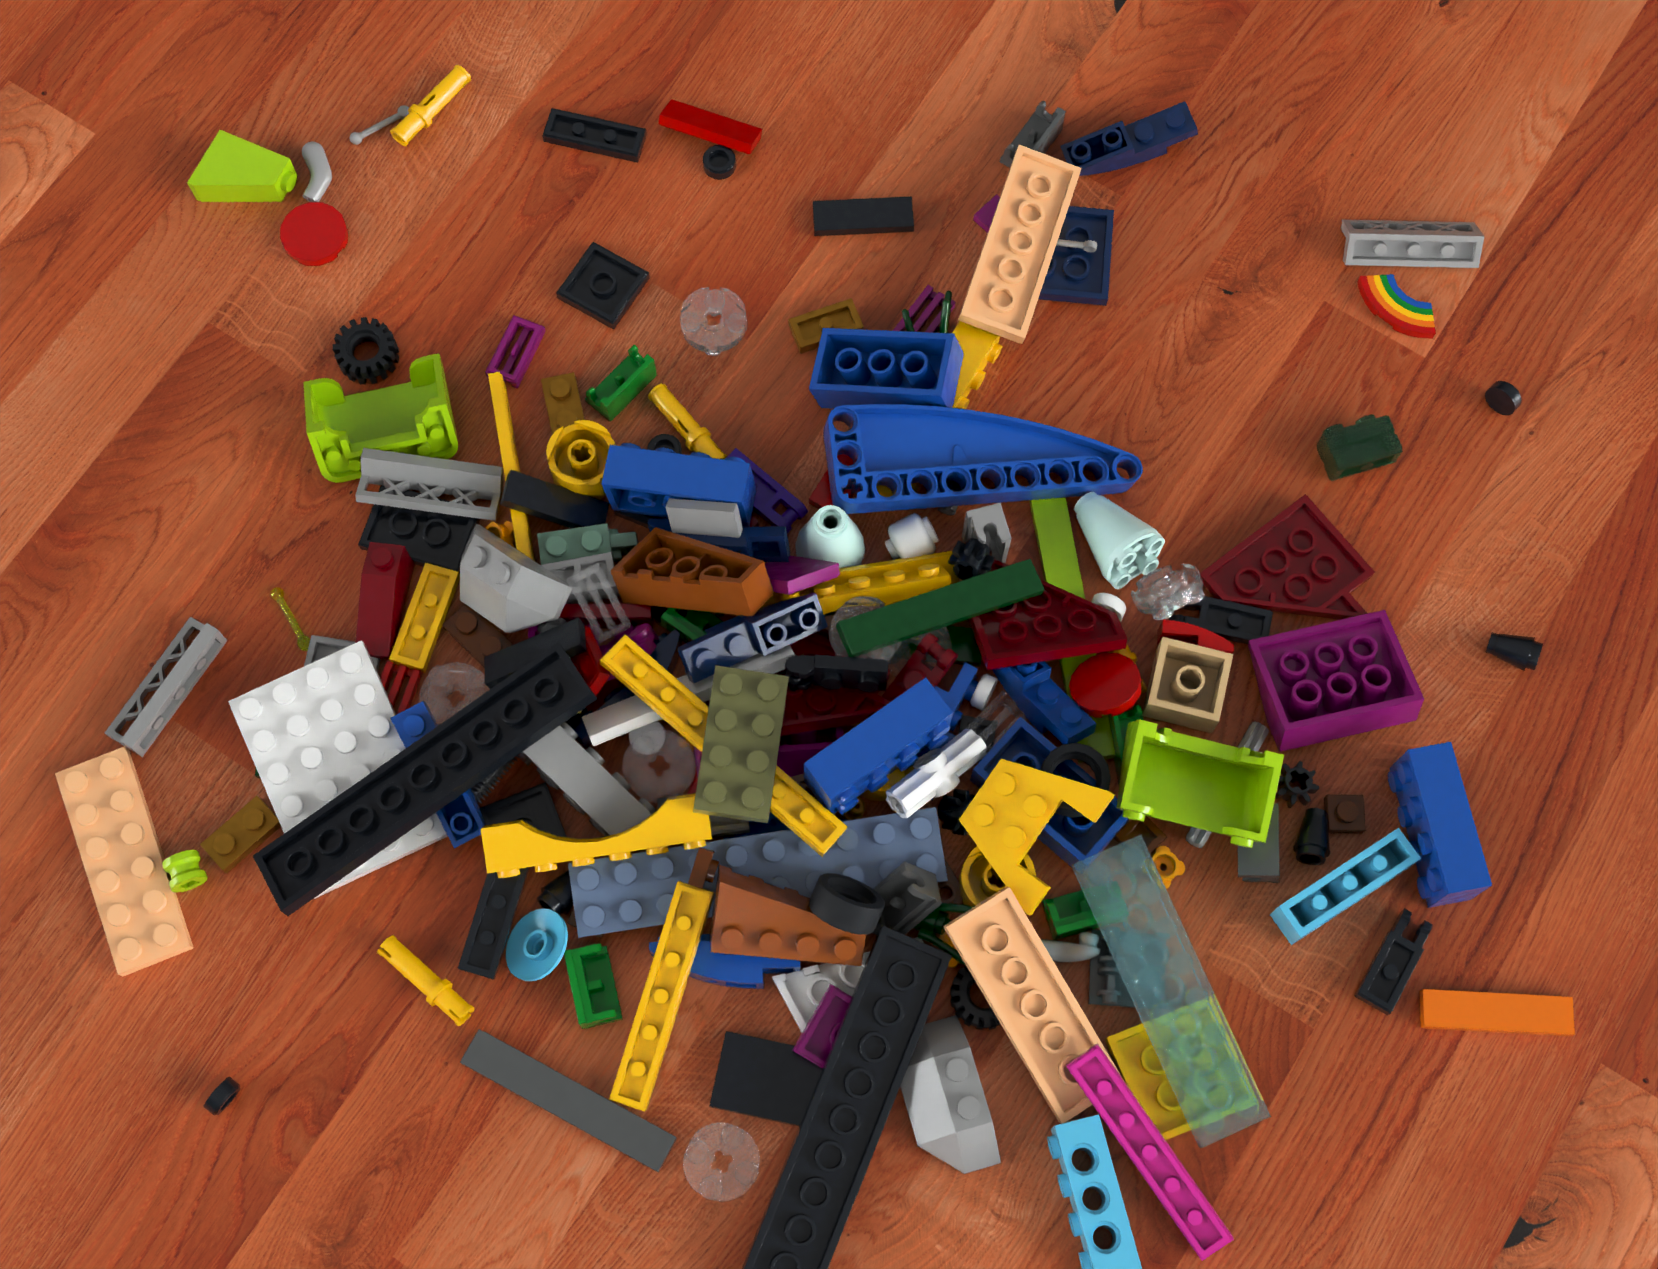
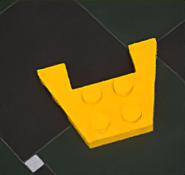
[959,758,1115,915]

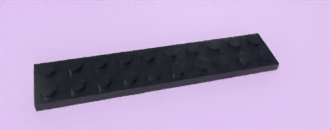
[253,642,597,916]
[742,926,952,1269]

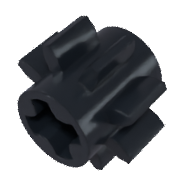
[948,538,995,580]
[1275,761,1319,808]
[938,788,975,836]

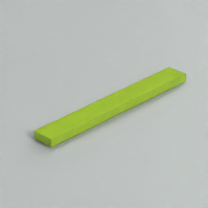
[1029,497,1115,763]

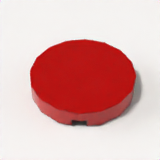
[280,202,349,266]
[1069,653,1142,718]

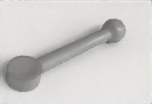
[349,105,409,145]
[1056,239,1097,252]

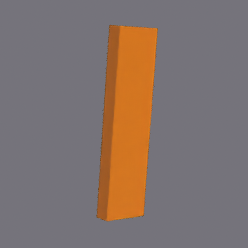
[1419,989,1575,1036]

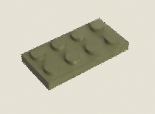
[693,665,789,823]

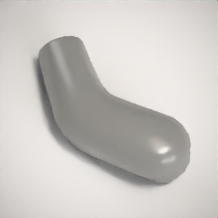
[302,141,332,202]
[1041,932,1101,962]

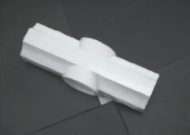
[886,729,987,818]

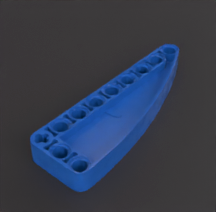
[823,404,1143,514]

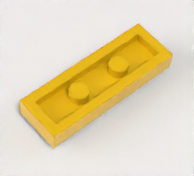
[389,562,460,673]

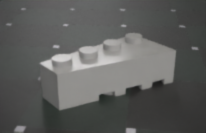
[519,722,657,836]

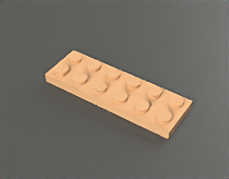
[958,145,1082,344]
[55,746,194,977]
[943,887,1123,1124]

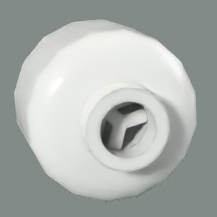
[884,513,939,560]

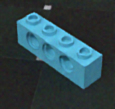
[1270,828,1421,945]
[1047,1114,1142,1269]

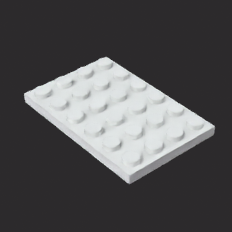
[228,640,448,899]

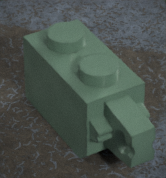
[537,523,638,565]

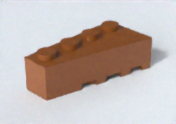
[610,527,774,616]
[710,864,866,966]

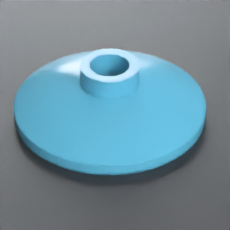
[506,908,568,982]

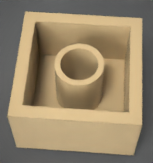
[1142,637,1233,733]

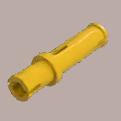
[390,65,472,147]
[648,383,727,460]
[377,935,475,1026]

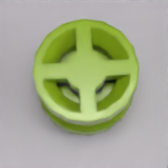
[162,850,208,893]

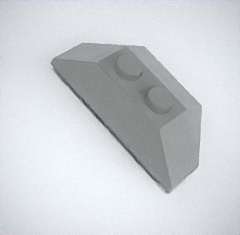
[460,524,573,633]
[900,1015,1001,1174]

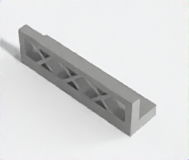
[1341,219,1484,268]
[355,448,503,521]
[105,617,227,757]

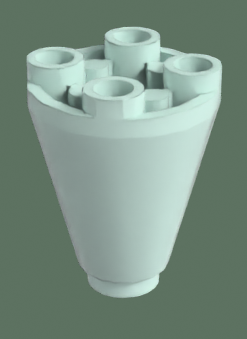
[1074,492,1165,589]
[795,505,865,568]

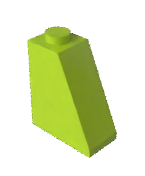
[187,130,298,202]

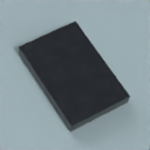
[358,485,480,574]
[709,1031,822,1126]

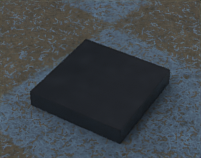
[556,242,650,329]
[479,782,567,837]

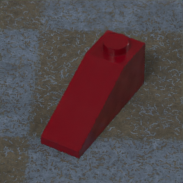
[355,542,415,659]

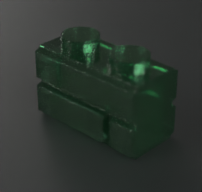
[1317,414,1403,481]

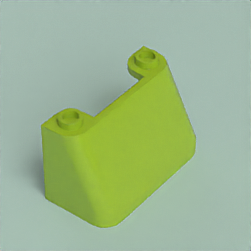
[303,353,458,483]
[1116,719,1284,848]

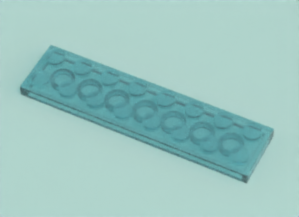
[1071,835,1271,1148]

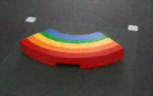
[1357,274,1436,339]

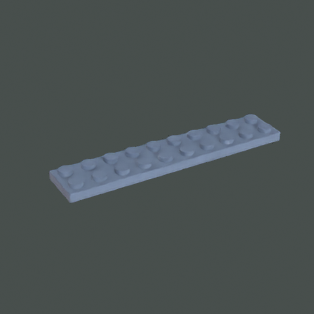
[568,807,948,938]

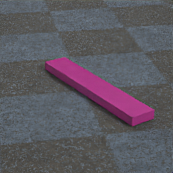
[1066,1043,1234,1261]

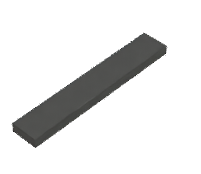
[460,1029,677,1173]

